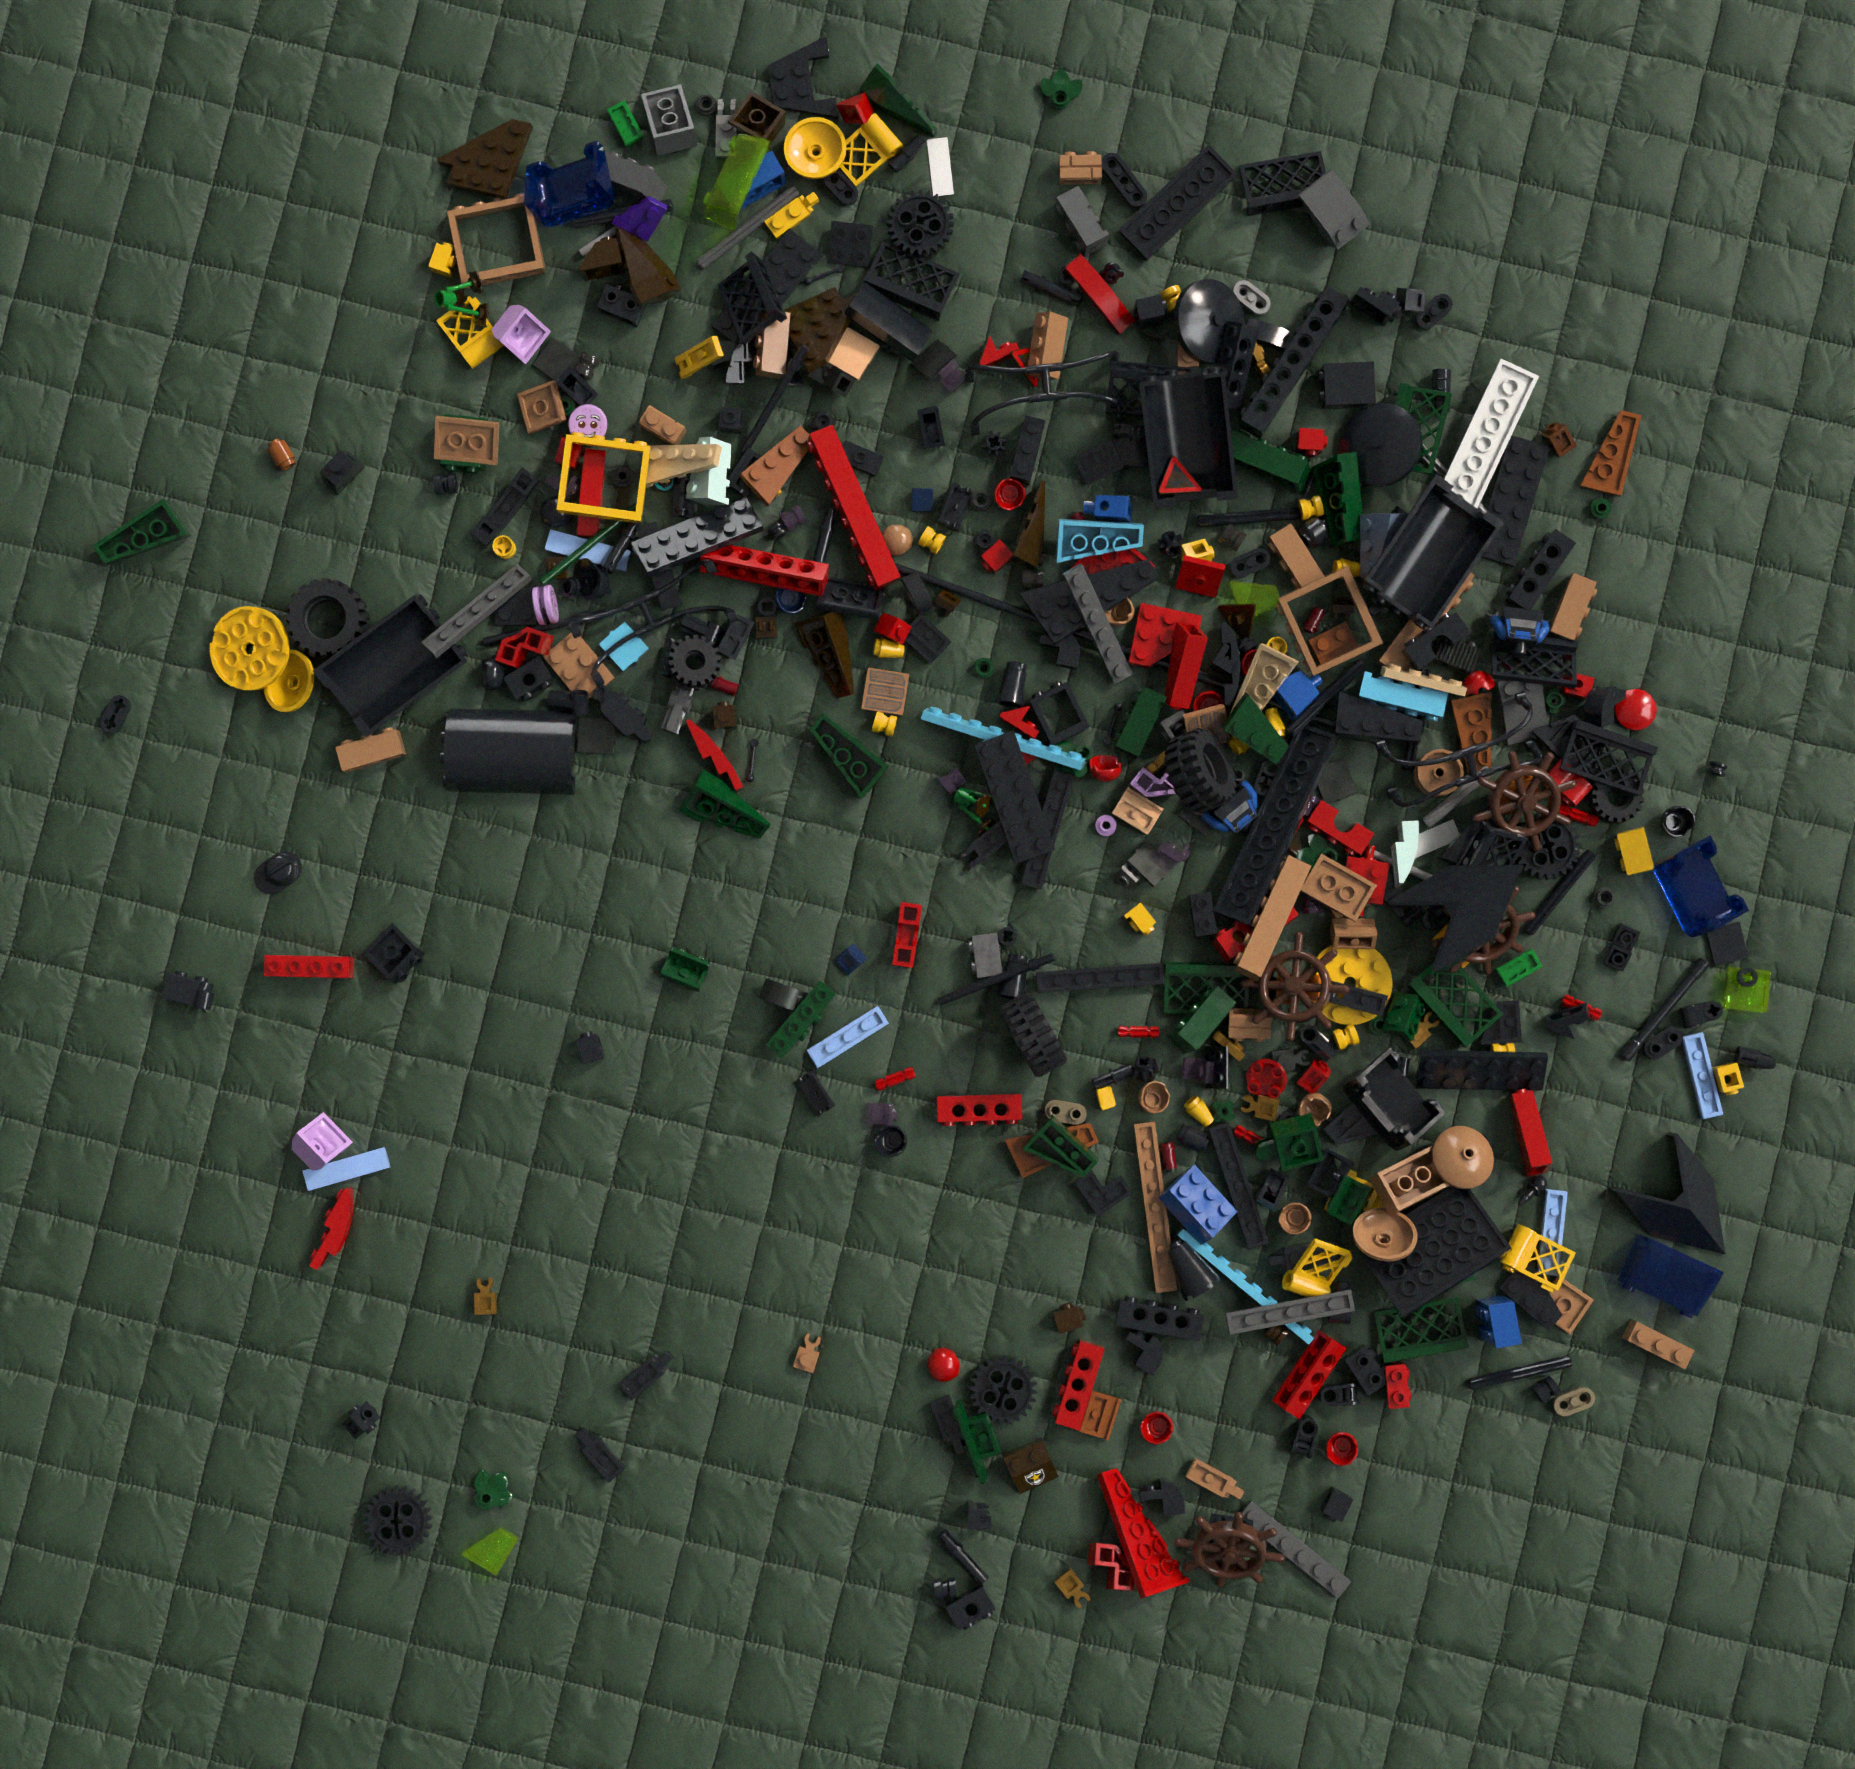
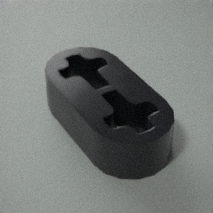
[101,695,131,734]

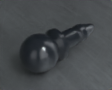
[1518,1175,1548,1206]

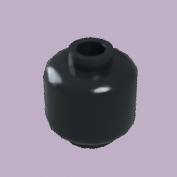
[1298,517,1329,549]

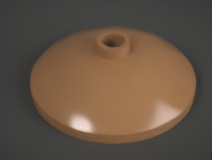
[1431,1126,1494,1189]
[1353,1208,1417,1261]

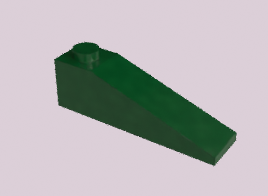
[860,63,937,137]
[678,770,771,839]

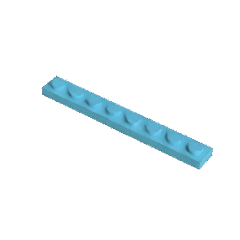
[921,707,1086,770]
[1176,1228,1314,1344]

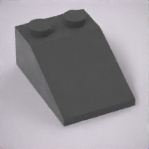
[641,84,698,156]
[1298,169,1370,250]
[1493,680,1547,745]

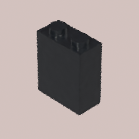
[1318,361,1376,409]

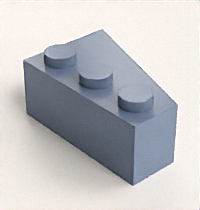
[1360,513,1409,578]

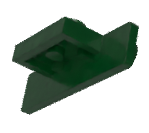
[766,981,836,1058]
[952,1400,1001,1484]

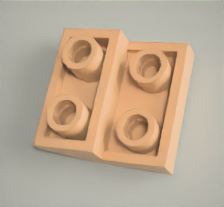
[828,327,880,381]

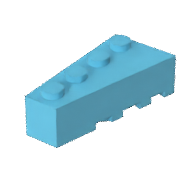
[1055,519,1144,563]
[1359,671,1448,722]

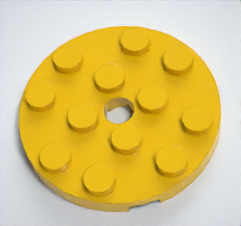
[210,606,290,691]
[1310,945,1392,1025]

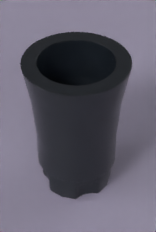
[995,661,1027,708]
[996,954,1028,999]

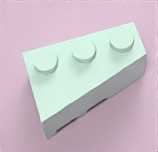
[686,437,731,505]

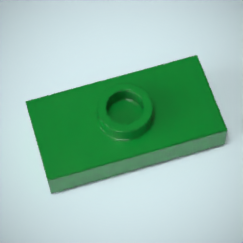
[606,100,644,148]
[1495,948,1543,987]

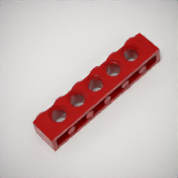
[700,545,829,596]

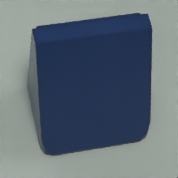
[912,488,933,512]
[834,944,867,976]

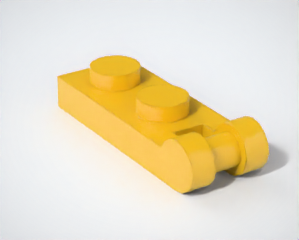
[674,336,724,379]

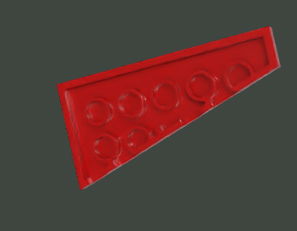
[1097,1468,1190,1599]

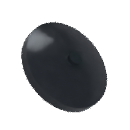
[1173,279,1245,364]
[1339,403,1423,487]

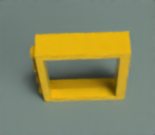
[557,432,651,524]

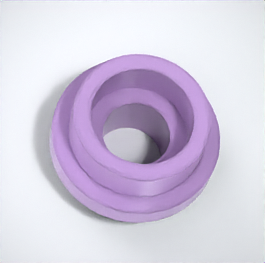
[1095,815,1116,836]

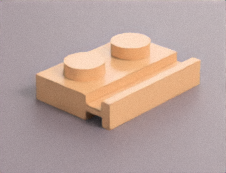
[1112,787,1163,835]

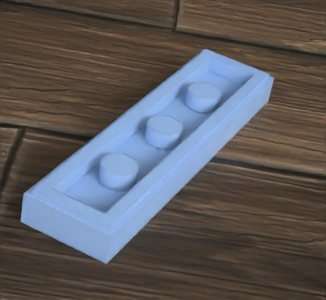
[545,529,631,572]
[806,1006,889,1068]
[1682,1032,1723,1119]
[303,1147,390,1191]
[1536,1189,1568,1276]

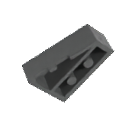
[590,150,668,201]
[1054,186,1109,257]

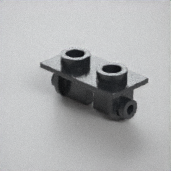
[672,474,694,518]

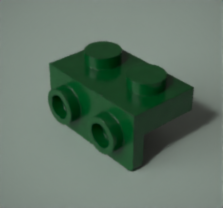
[660,947,710,992]
[1382,992,1425,1041]
[1326,1175,1374,1226]

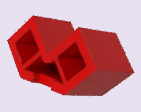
[495,627,554,668]
[1088,1543,1135,1591]

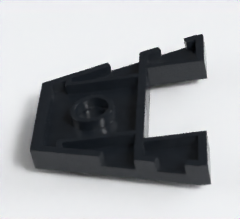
[768,37,839,119]
[724,325,804,387]

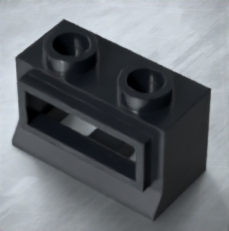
[1307,1148,1354,1198]

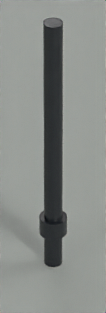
[740,344,809,454]
[483,609,606,646]
[938,953,1056,1005]

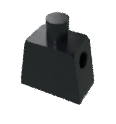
[320,450,365,495]

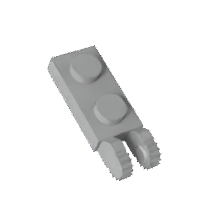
[715,99,737,159]

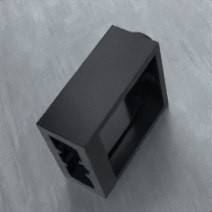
[1029,681,1090,745]

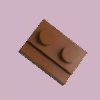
[1308,621,1359,665]
[1079,1390,1121,1440]

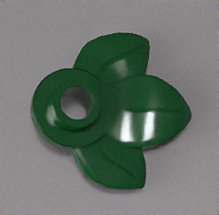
[1041,68,1083,109]
[1055,741,1092,778]
[1296,835,1338,876]
[474,1469,514,1510]

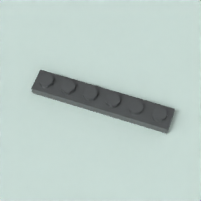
[421,564,532,658]
[1062,564,1133,684]
[1225,1289,1355,1335]
[1241,1500,1351,1598]

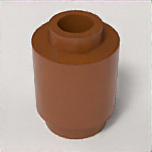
[267,439,296,471]

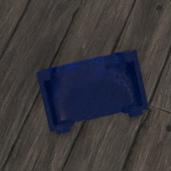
[524,140,614,227]
[1653,835,1749,937]
[1617,1234,1724,1319]

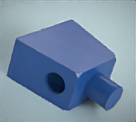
[1083,495,1133,523]
[1273,671,1323,722]

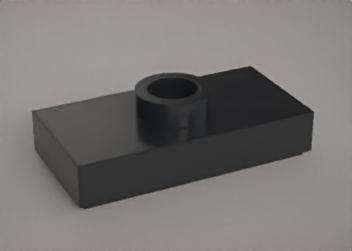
[843,440,884,477]

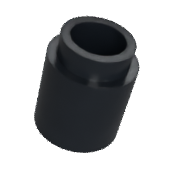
[1176,1124,1209,1153]

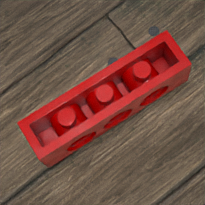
[1213,907,1299,963]
[264,955,354,978]
[937,1094,1022,1126]
[1272,1330,1347,1419]
[1052,1339,1105,1431]

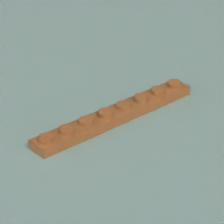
[1133,1121,1177,1293]

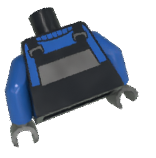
[1485,607,1551,658]
[1192,770,1258,836]

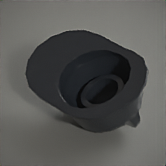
[573,558,612,601]
[254,851,302,894]

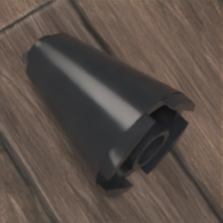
[1167,1239,1221,1301]

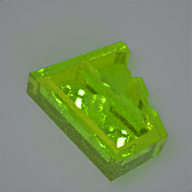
[1229,581,1280,616]
[461,1527,520,1576]

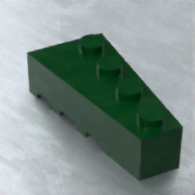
[1231,430,1312,495]
[1312,452,1363,547]
[93,499,191,565]
[810,713,890,799]

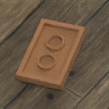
[434,416,500,465]
[543,633,615,700]
[1300,854,1377,923]

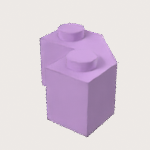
[1129,767,1176,798]

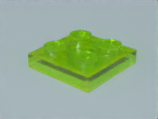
[1723,967,1771,1013]

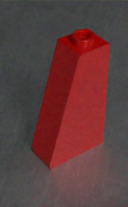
[1164,621,1208,710]
[1509,1089,1552,1177]

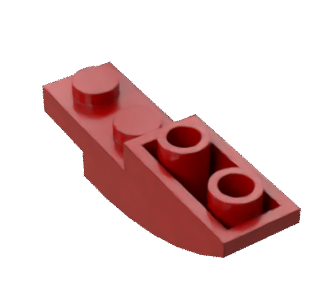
[309,1187,354,1270]

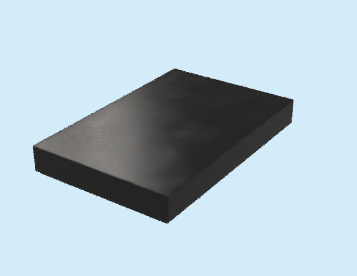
[816,577,885,620]

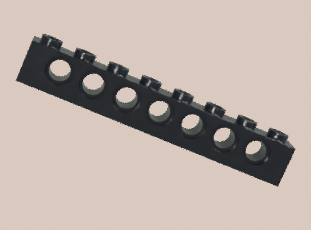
[1238,287,1349,439]

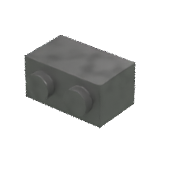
[968,933,1002,978]

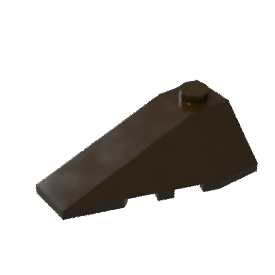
[615,227,681,305]
[1012,480,1046,570]
[794,611,854,698]

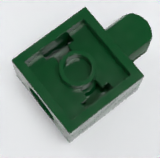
[1254,1113,1324,1171]

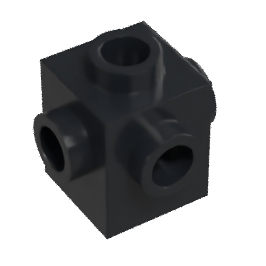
[342,1401,380,1440]

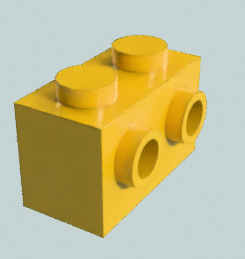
[1614,827,1654,875]

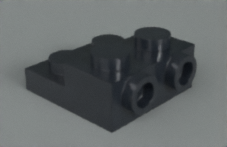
[1350,287,1402,326]
[363,923,425,984]

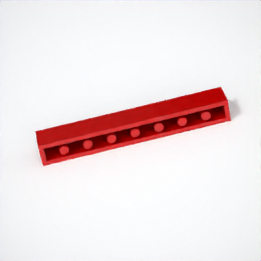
[806,424,901,591]

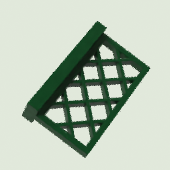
[1395,383,1452,475]
[1163,961,1249,1014]
[1407,962,1503,1048]
[1374,1297,1469,1363]

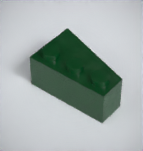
[1113,687,1167,758]
[1221,692,1288,765]
[1167,986,1236,1054]
[1022,1115,1099,1178]

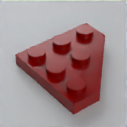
[1072,548,1155,575]
[1128,603,1202,668]

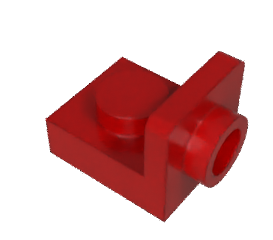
[1297,1058,1331,1094]

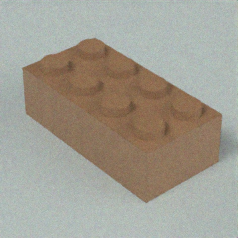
[1369,1145,1451,1216]

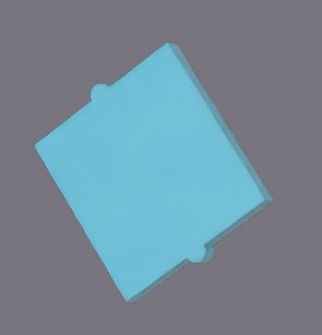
[599,622,649,672]

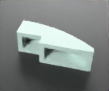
[1391,821,1419,888]

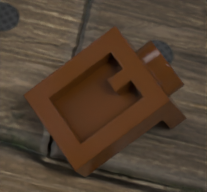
[1541,422,1577,458]

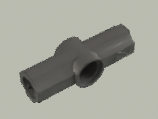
[661,683,694,735]

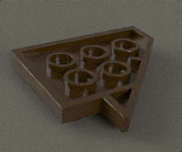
[437,119,533,200]
[784,287,856,373]

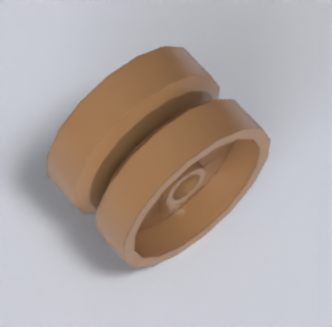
[1413,749,1464,797]

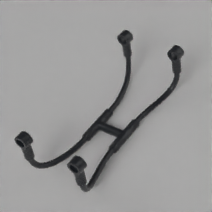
[965,351,1126,435]
[568,559,739,687]
[1375,691,1542,808]

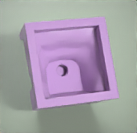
[492,305,551,364]
[292,1112,353,1171]

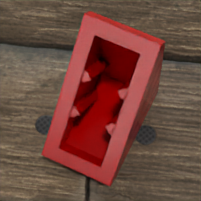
[836,92,873,124]

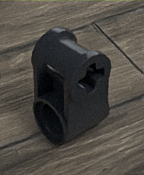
[1679,1001,1723,1029]
[1317,1382,1360,1406]
[1289,1415,1318,1459]

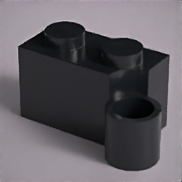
[161,970,215,1010]

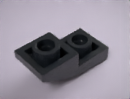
[1246,319,1290,352]
[1603,922,1641,972]

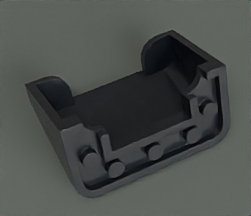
[1343,1048,1445,1151]

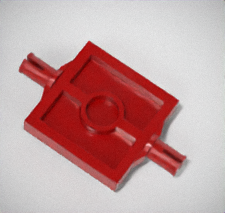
[1346,845,1390,917]

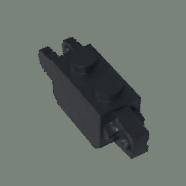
[592,685,652,743]
[1267,1240,1342,1270]

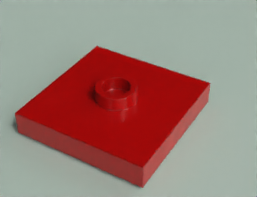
[1175,555,1225,598]

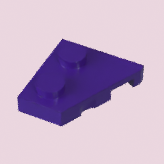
[612,196,667,242]

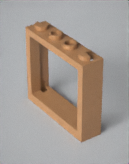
[447,194,546,289]
[1275,566,1383,676]

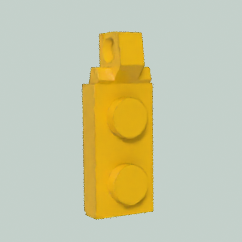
[764,192,819,240]

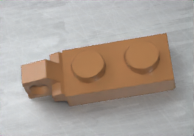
[1185,1458,1244,1499]

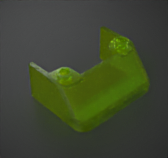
[703,133,771,231]

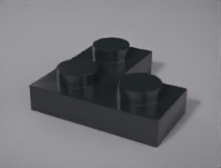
[1074,1170,1133,1217]

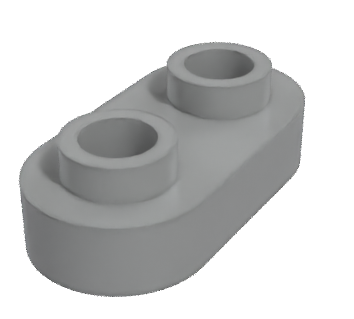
[1233,280,1271,316]

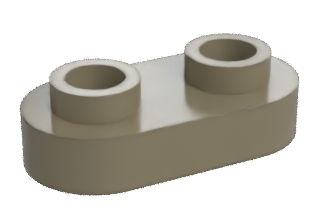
[1045,1100,1087,1125]
[1552,1386,1595,1416]

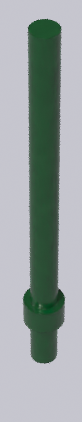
[539,503,636,586]

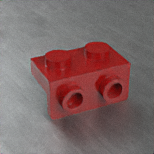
[1385,1362,1411,1409]

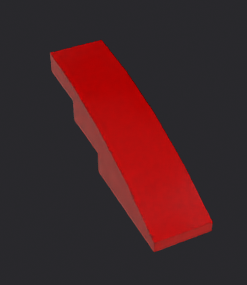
[1065,254,1135,335]
[577,448,607,537]
[686,719,745,792]

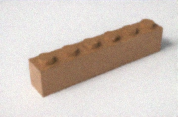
[1376,573,1475,671]
[1234,855,1311,981]

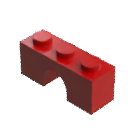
[1305,800,1374,857]
[892,902,922,968]

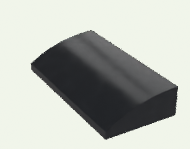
[844,282,933,362]

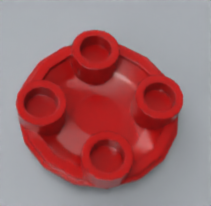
[1614,689,1657,731]
[1246,1059,1287,1099]

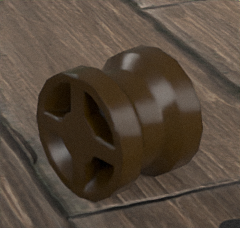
[1263,1325,1289,1346]

